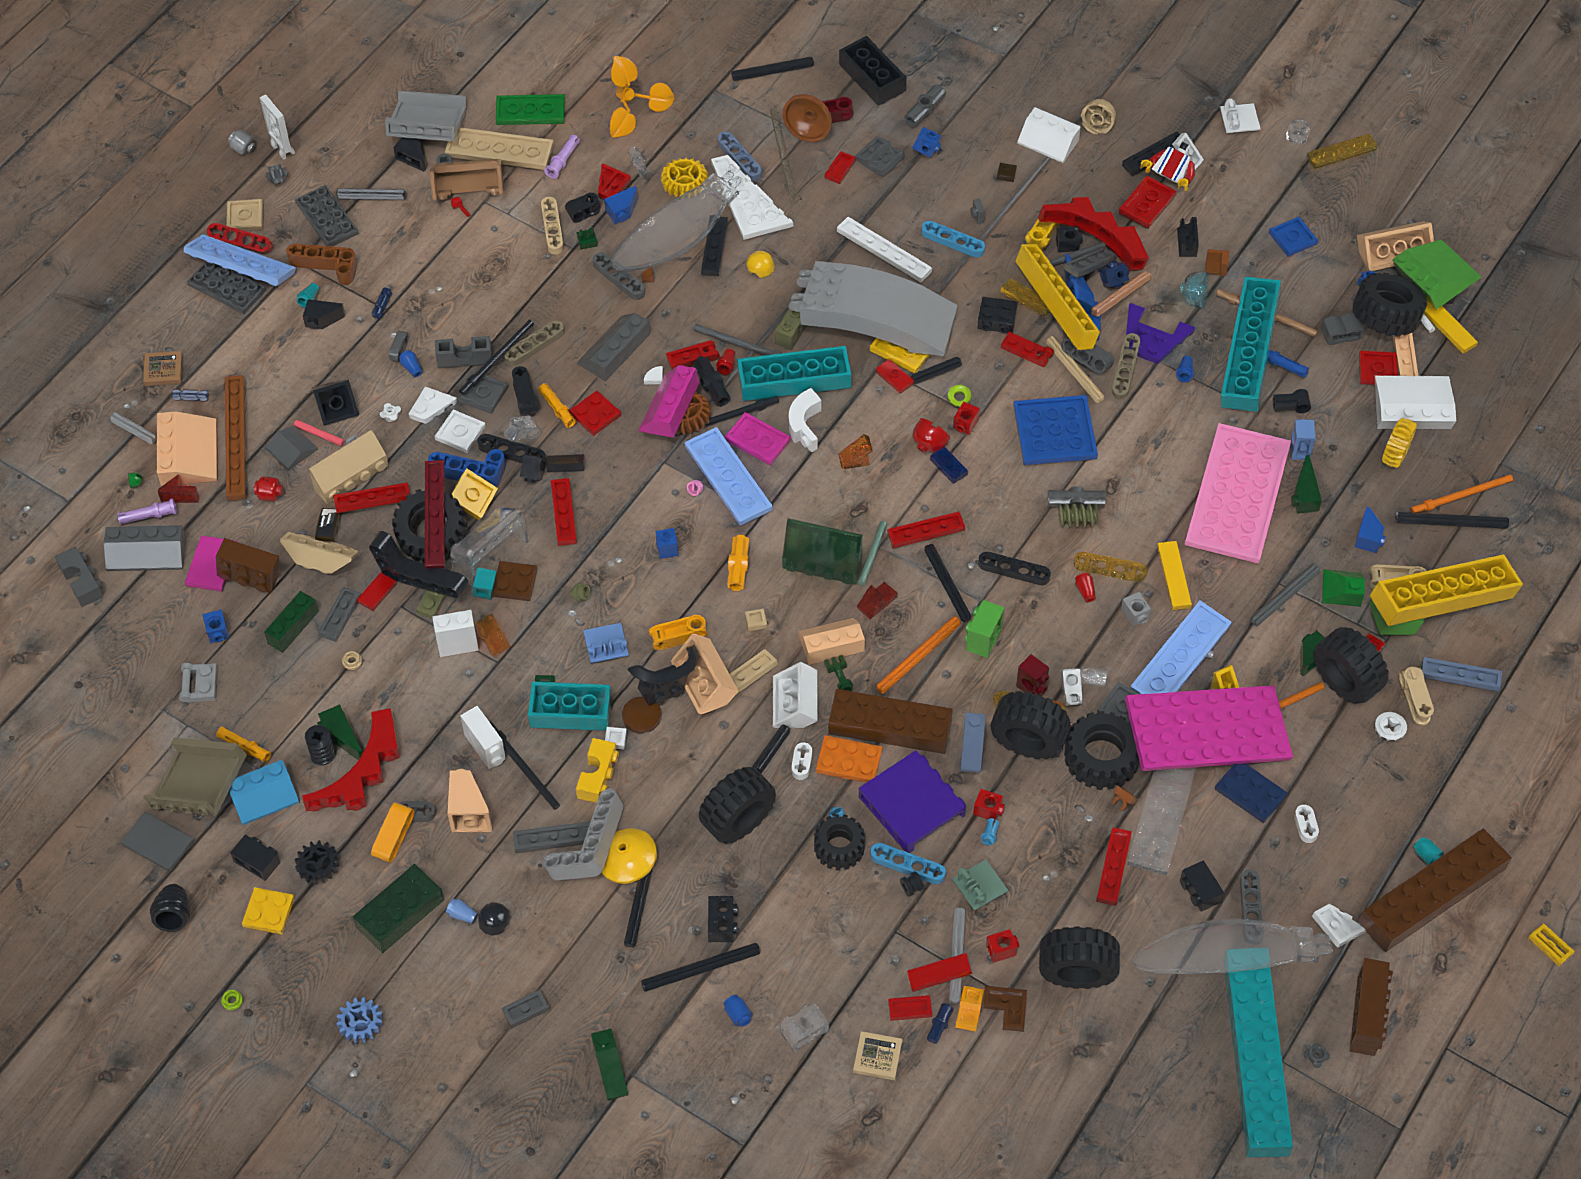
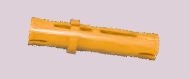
[538,383,576,428]
[216,726,271,763]

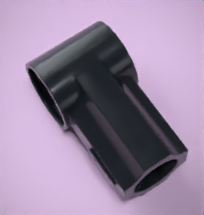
[1273,389,1311,414]

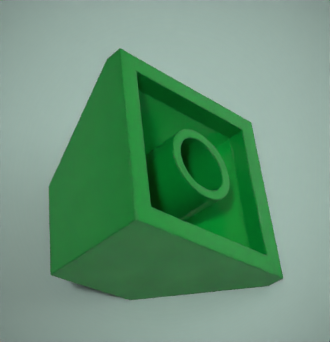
[1322,569,1365,607]

